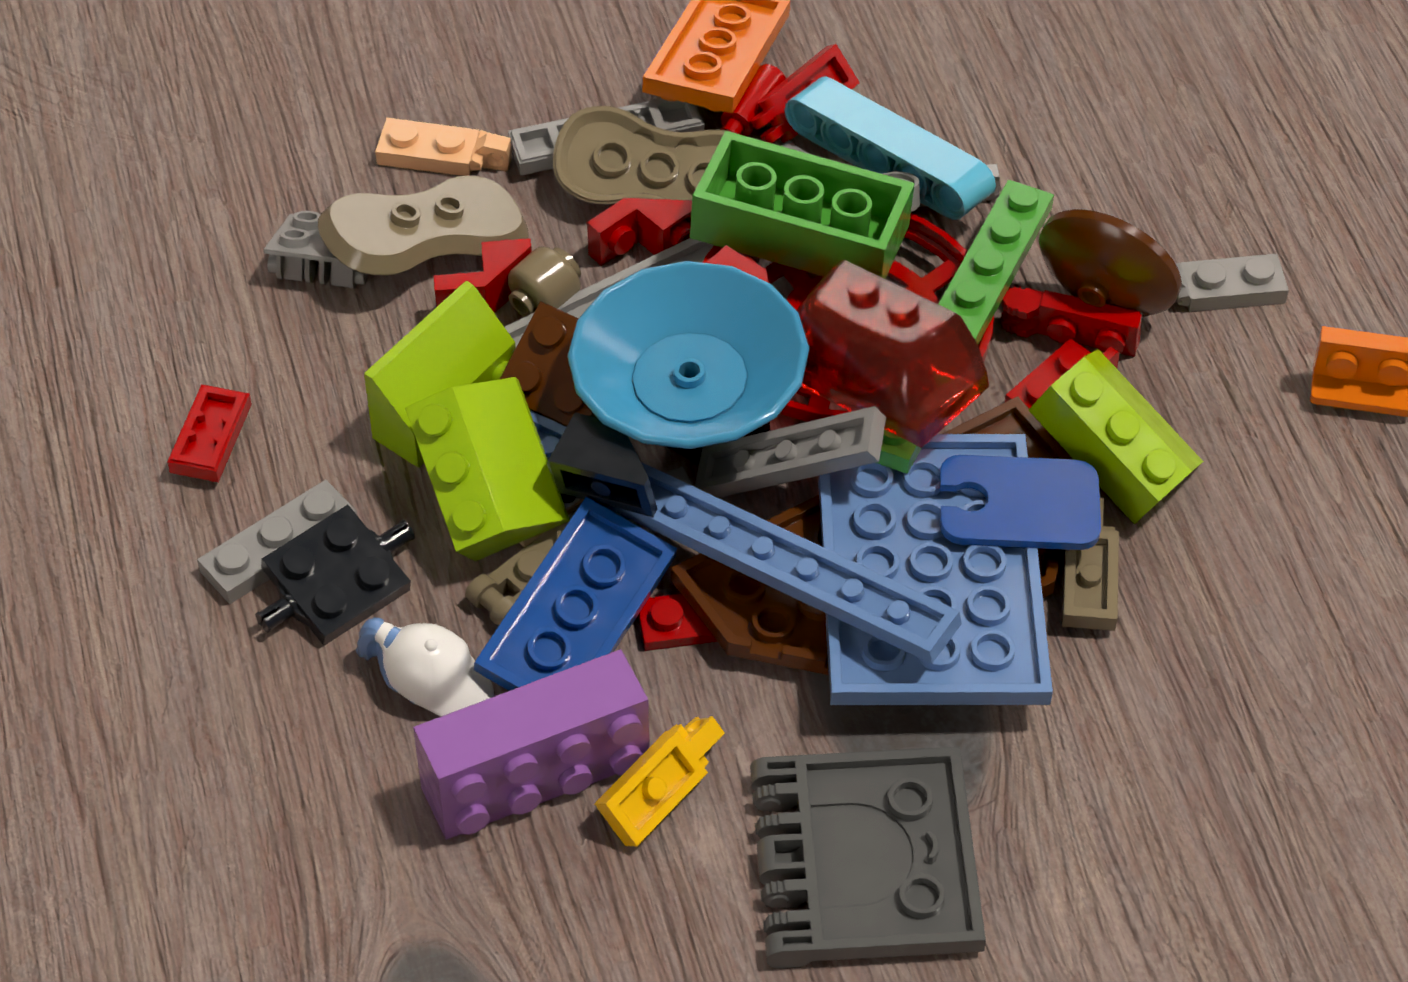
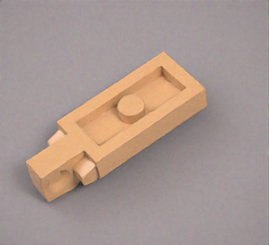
[375,118,512,176]

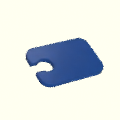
[939,455,1101,550]

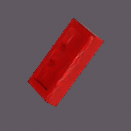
[167,384,252,483]

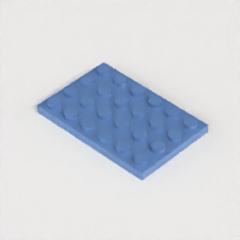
[818,434,1053,705]

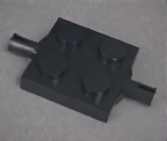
[255,504,415,646]

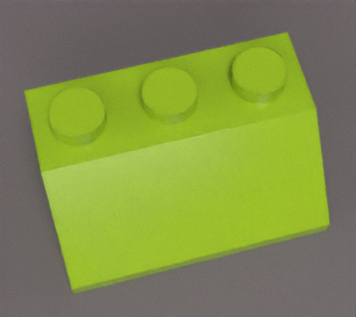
[364,281,516,468]
[1028,349,1204,524]
[405,377,570,561]

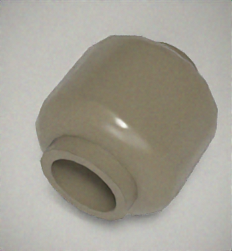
[507,247,581,317]

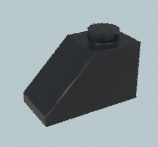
[548,412,657,517]

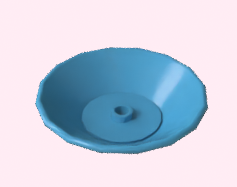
[567,261,810,449]

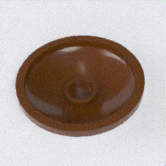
[1039,209,1182,317]

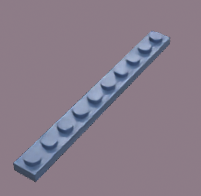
[530,410,962,664]

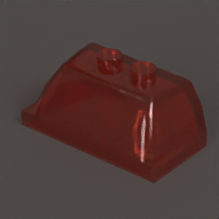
[796,260,989,448]

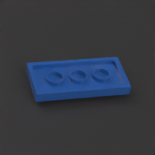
[474,497,677,691]

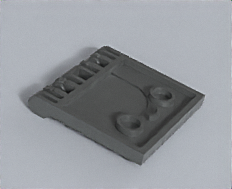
[750,746,986,969]

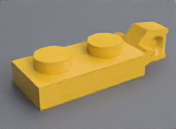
[594,716,725,846]

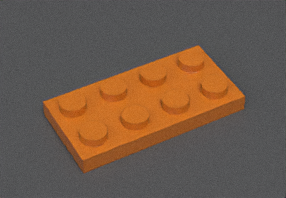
[642,0,790,113]

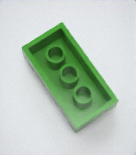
[690,131,915,292]

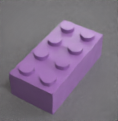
[413,649,650,840]

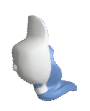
[356,617,494,717]

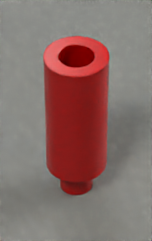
[720,64,786,137]

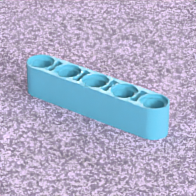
[784,76,996,220]

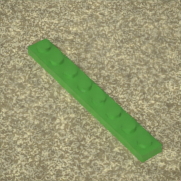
[876,179,1054,474]

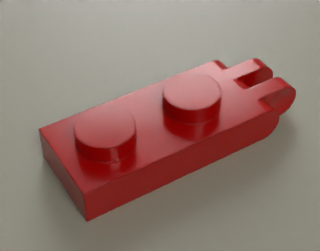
[750,44,860,143]

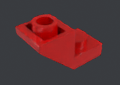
[587,198,692,266]
[434,238,532,313]

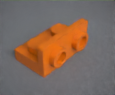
[1310,326,1408,417]

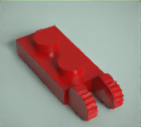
[1001,286,1142,357]

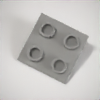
[264,211,368,288]

